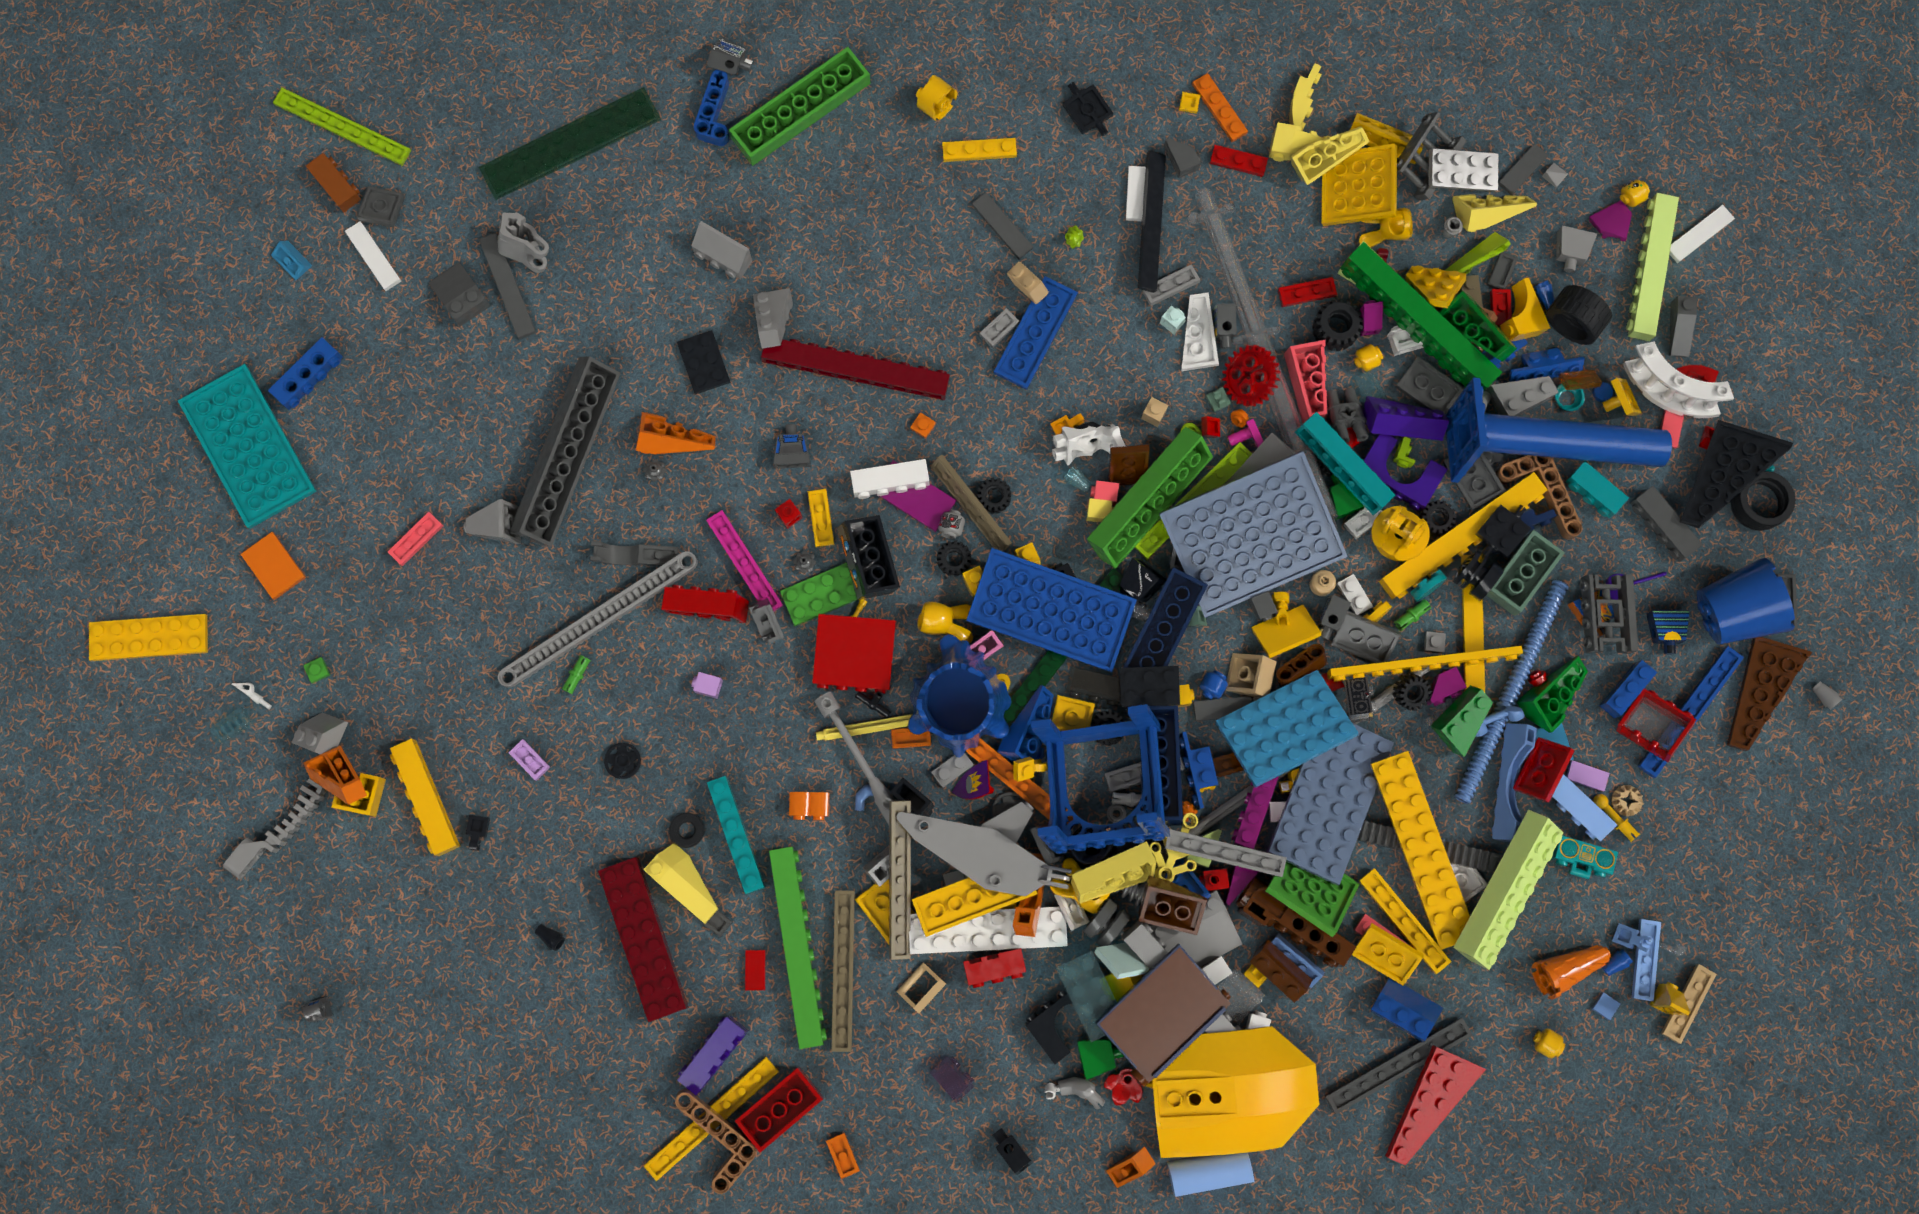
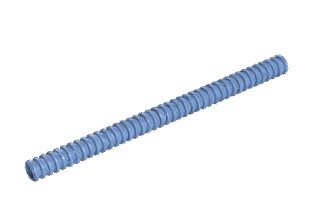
[1454,580,1569,804]

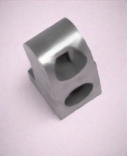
[303,997,333,1022]

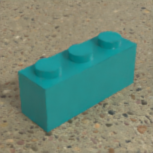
[1565,461,1629,518]

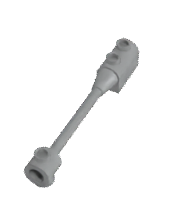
[814,691,896,825]

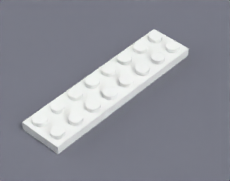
[909,907,1068,954]

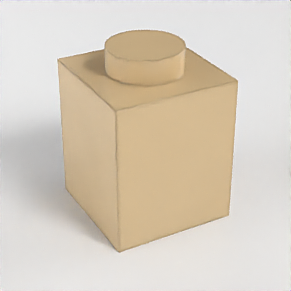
[1141,397,1169,427]

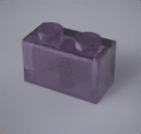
[929,1056,974,1103]

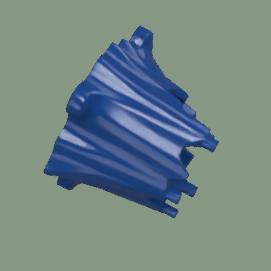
[908,634,1011,758]

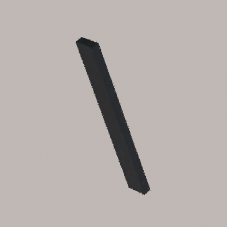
[1137,151,1166,293]

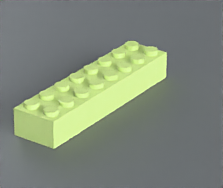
[1453,810,1564,970]

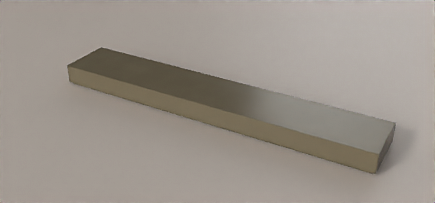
[930,455,1012,552]

